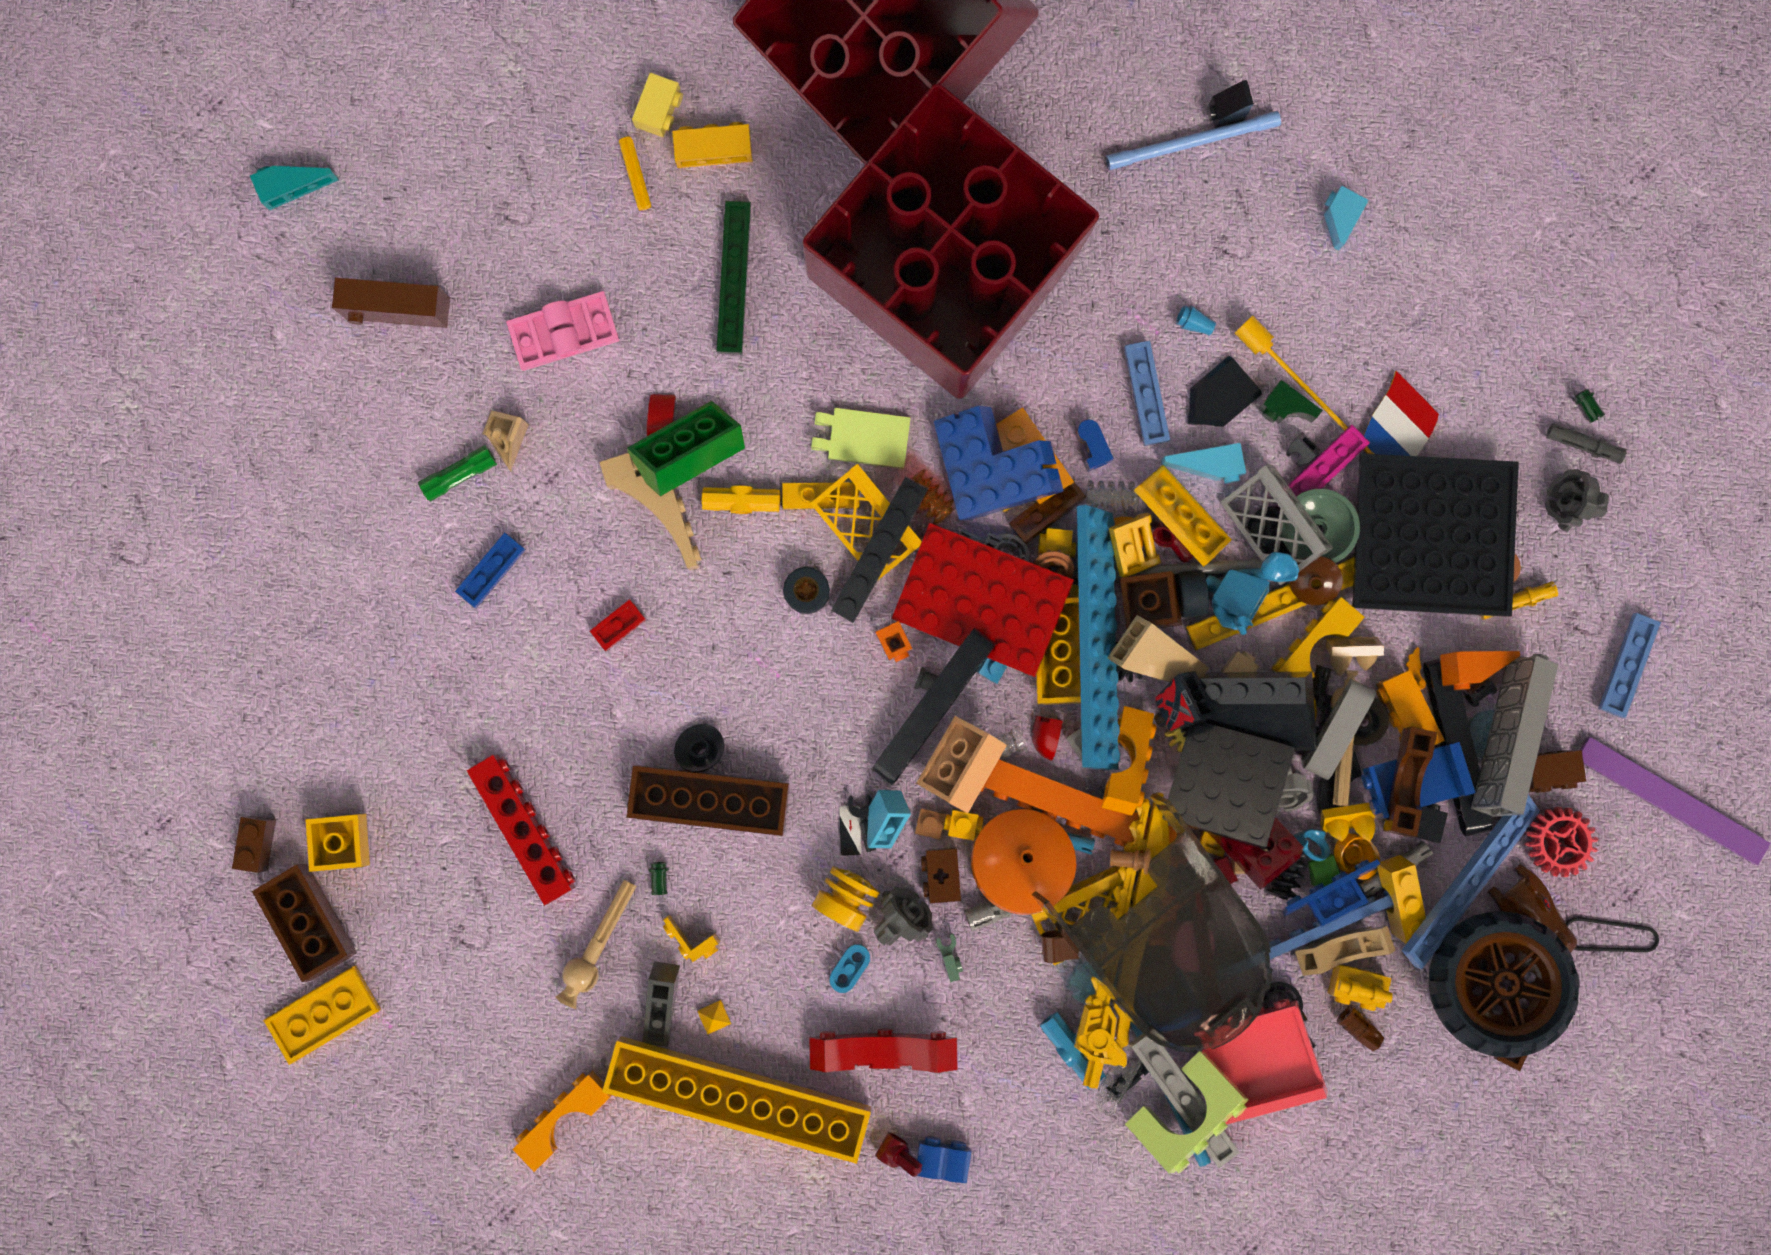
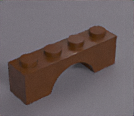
[1383,727,1437,837]

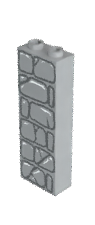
[1471,654,1558,817]

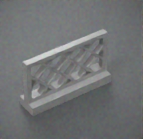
[1220,465,1333,585]

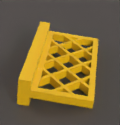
[810,464,922,580]
[1031,866,1135,965]

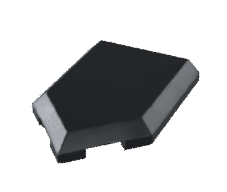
[1187,356,1262,427]

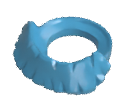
[1294,829,1330,861]

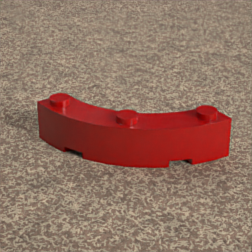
[809,1028,958,1073]

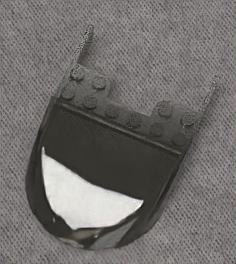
[1031,793,1272,1052]

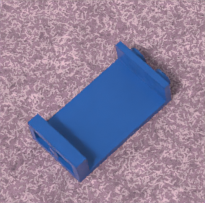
[1361,742,1475,819]

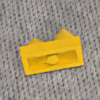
[1320,803,1375,842]

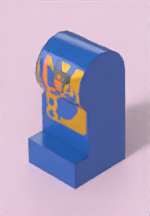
[1076,420,1114,472]

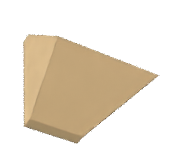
[482,410,529,472]

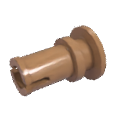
[1110,848,1151,875]

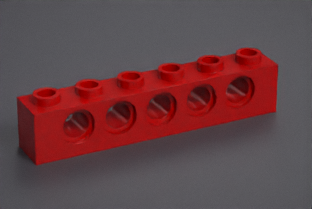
[466,755,576,906]

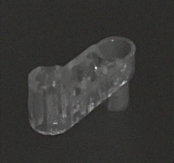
[1095,1041,1142,1116]

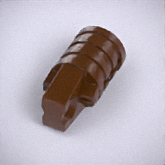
[1337,1005,1384,1051]

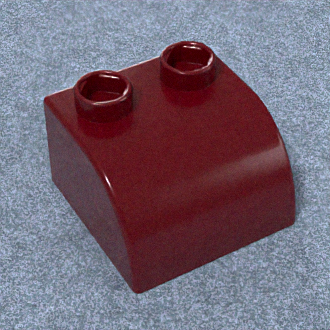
[733,0,1039,164]
[803,84,1099,399]

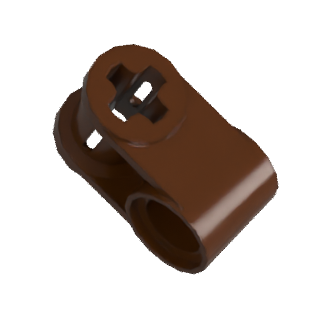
[1040,928,1093,963]

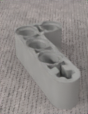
[1301,679,1376,780]

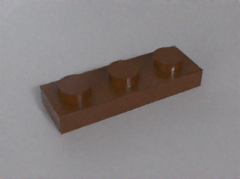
[1009,482,1086,544]

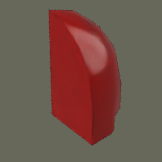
[1032,716,1063,761]

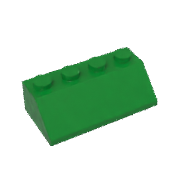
[627,401,745,497]

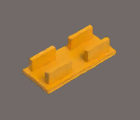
[996,407,1074,505]

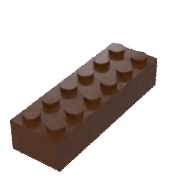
[626,765,790,836]

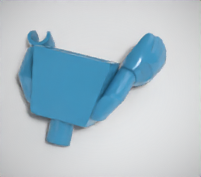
[1206,552,1299,635]

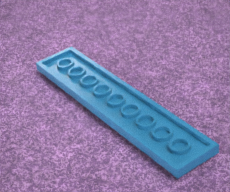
[1077,505,1120,770]

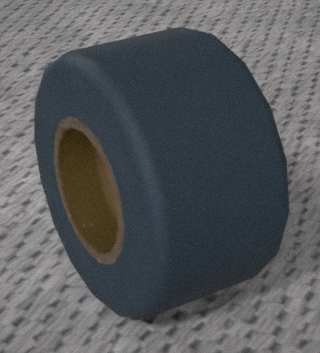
[783,567,830,614]
[1176,570,1209,618]

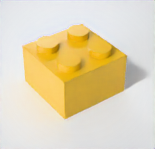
[305,814,370,872]

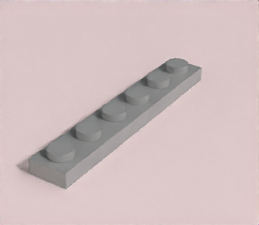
[1129,1028,1240,1168]

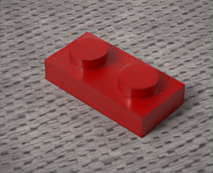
[589,599,647,652]

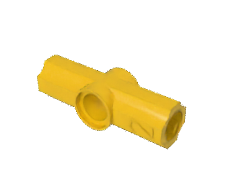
[702,486,781,514]

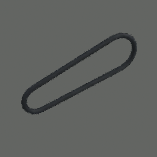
[1565,917,1659,952]

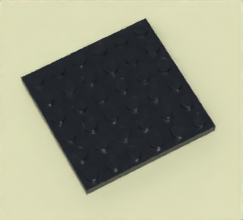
[1352,454,1519,617]

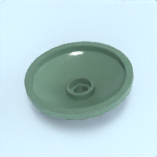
[1281,489,1360,563]

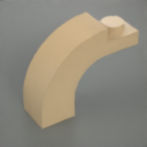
[1295,926,1396,976]

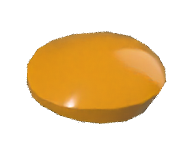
[1334,833,1380,880]

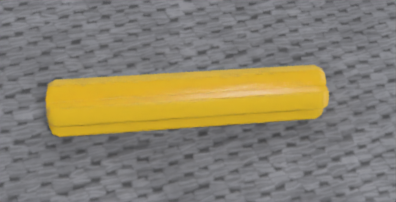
[619,136,651,211]

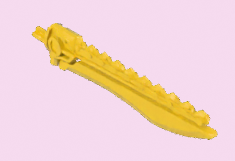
[1074,792,1170,1089]

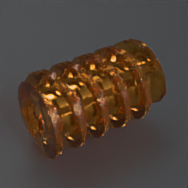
[911,468,956,526]

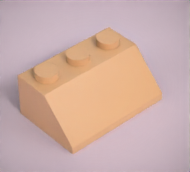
[916,716,1007,813]

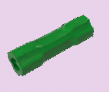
[418,445,497,502]

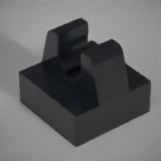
[1286,432,1320,466]

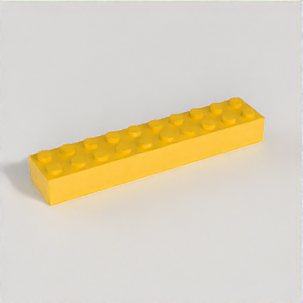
[602,1036,871,1164]

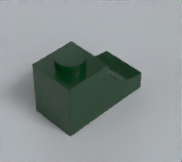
[1258,380,1323,424]

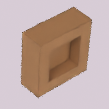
[915,808,946,840]

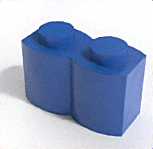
[916,1136,972,1183]

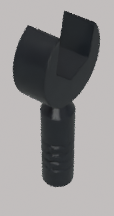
[846,794,876,852]

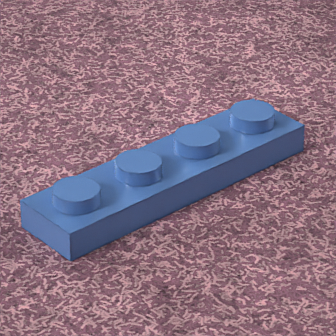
[1124,341,1170,446]
[1598,613,1661,718]

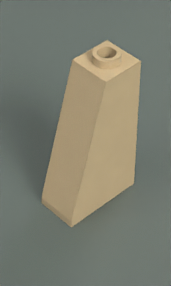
[1107,615,1209,682]

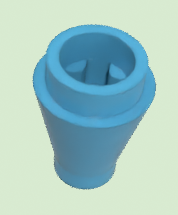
[1176,305,1216,336]

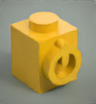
[1038,528,1076,567]
[944,809,983,841]

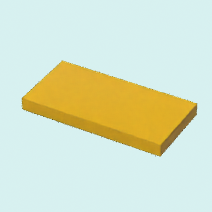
[1134,465,1232,567]
[263,965,381,1065]

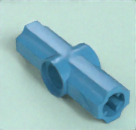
[1040,1012,1106,1089]

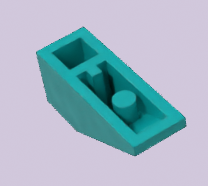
[250,166,339,210]

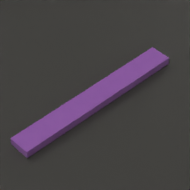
[1580,737,1771,865]

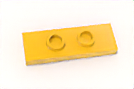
[782,482,860,510]

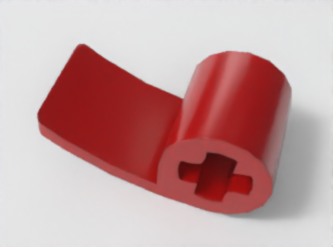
[647,394,676,436]

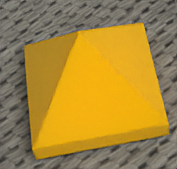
[697,1000,732,1034]

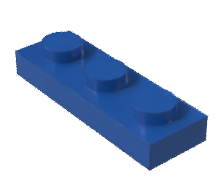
[455,532,526,609]

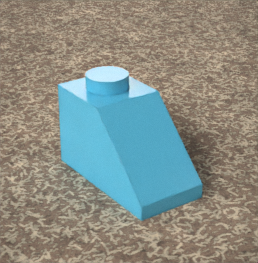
[1324,186,1369,251]
[867,790,911,848]

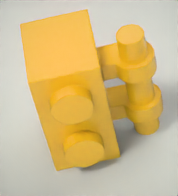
[1327,964,1393,1011]

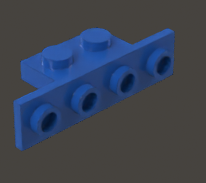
[1282,859,1380,928]

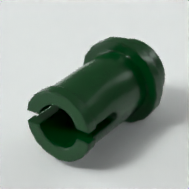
[1574,389,1605,423]
[648,862,669,895]

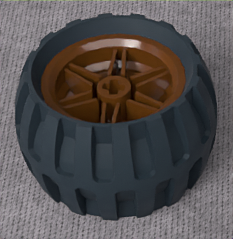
[1428,911,1580,1058]

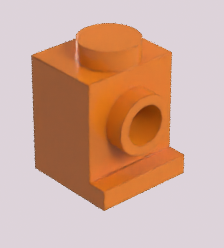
[875,621,912,663]

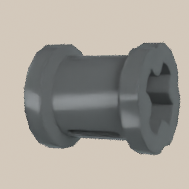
[914,667,938,691]

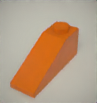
[1440,651,1520,690]

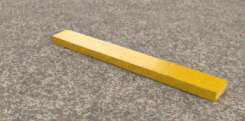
[1185,557,1355,651]

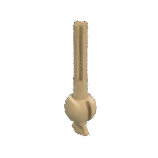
[1331,670,1358,806]
[555,880,637,1009]

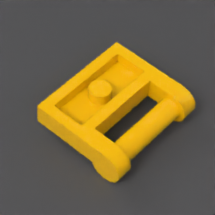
[1109,513,1161,577]

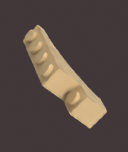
[599,453,702,571]

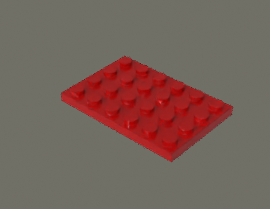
[891,523,1074,677]

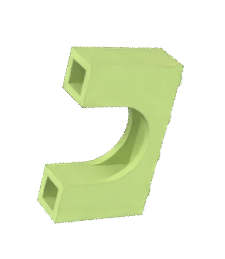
[1125,1051,1249,1174]

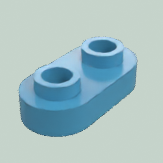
[830,944,870,993]

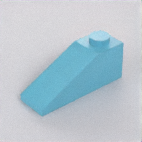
[1161,443,1246,484]

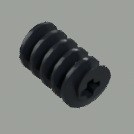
[1263,852,1310,901]

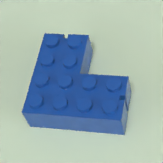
[934,405,1064,520]

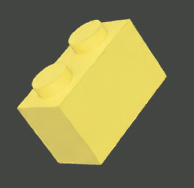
[632,73,683,138]

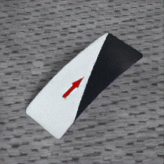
[839,806,861,856]

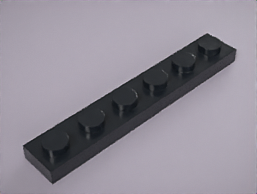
[831,476,929,623]

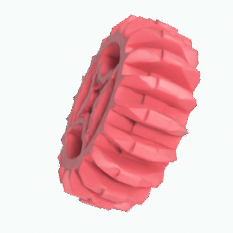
[1525,807,1599,877]

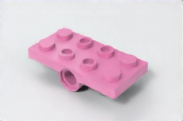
[506,291,620,371]

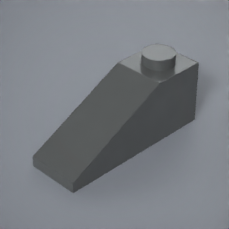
[642,961,680,1047]

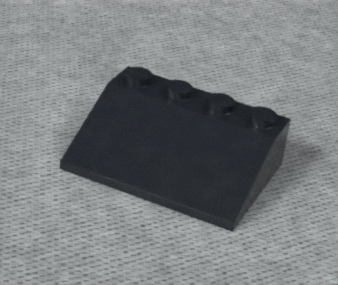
[1200,671,1317,750]

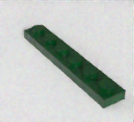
[716,201,751,355]

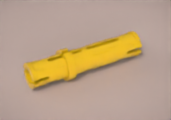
[1481,581,1558,620]

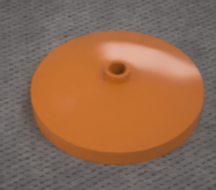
[971,809,1076,915]

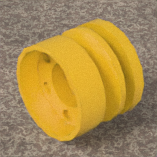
[811,866,880,932]

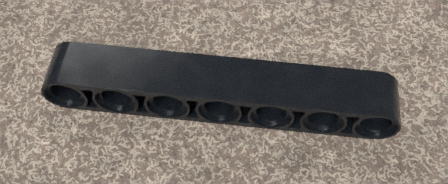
[872,628,996,785]
[1423,659,1492,837]

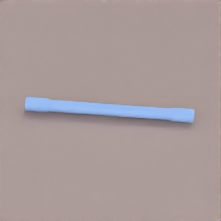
[1106,111,1281,170]

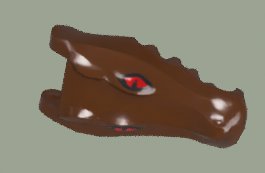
[1487,863,1577,953]

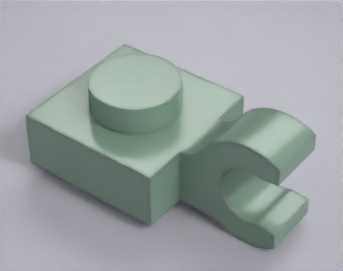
[936,933,963,983]

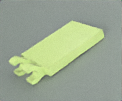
[811,408,911,469]

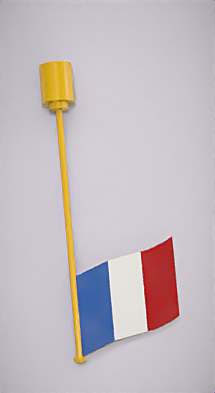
[1234,315,1439,456]

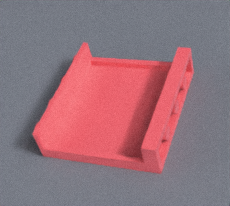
[1194,999,1328,1124]

